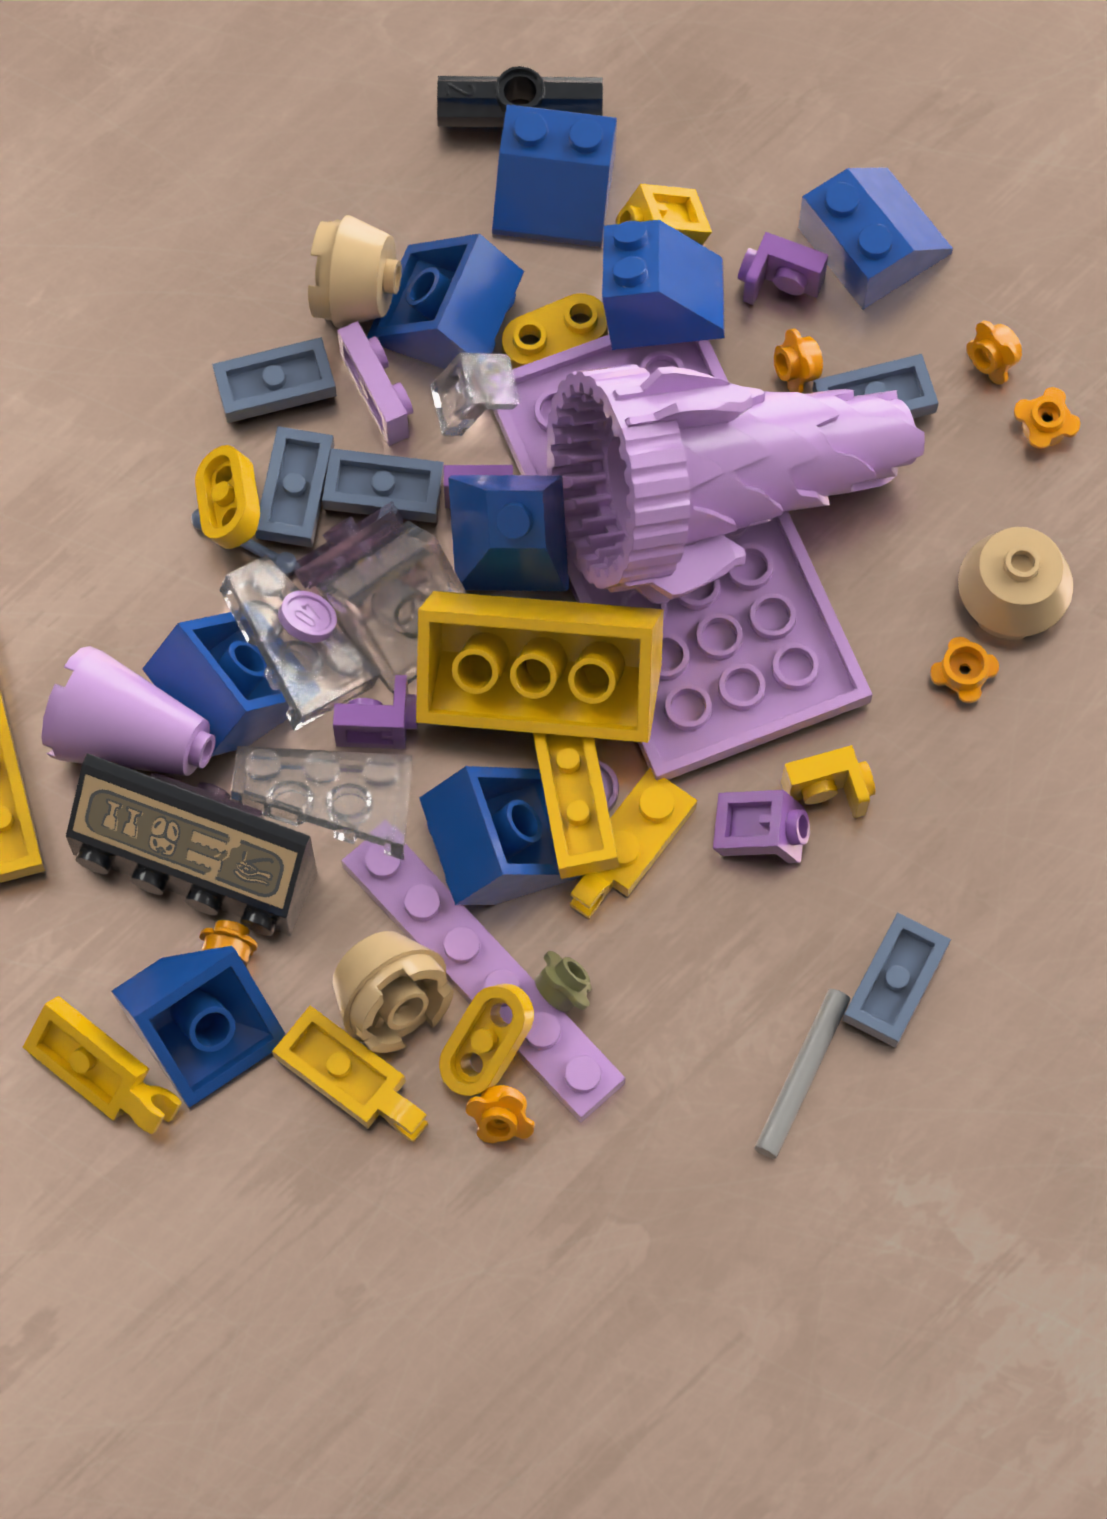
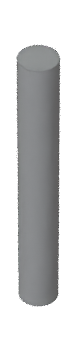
[754,989,850,1159]

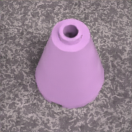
[41,646,215,776]

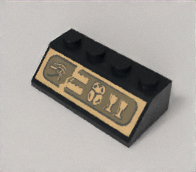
[66,753,317,936]

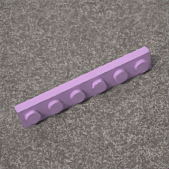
[341,823,625,1123]

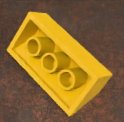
[416,591,664,743]

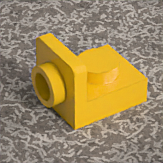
[616,184,712,245]
[781,745,876,818]

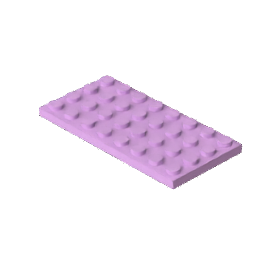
[484,335,873,781]

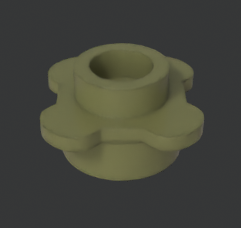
[535,951,592,1012]

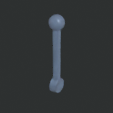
[191,509,298,577]

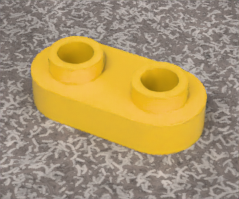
[502,293,608,369]
[195,445,260,549]
[439,983,534,1096]

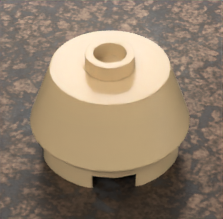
[308,215,402,328]
[958,527,1073,640]
[332,931,454,1053]

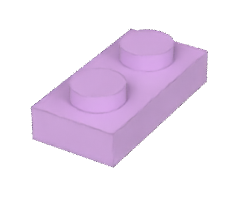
[337,321,413,446]

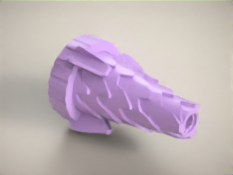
[547,364,925,604]

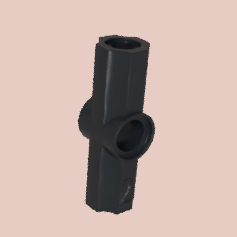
[437,66,603,131]

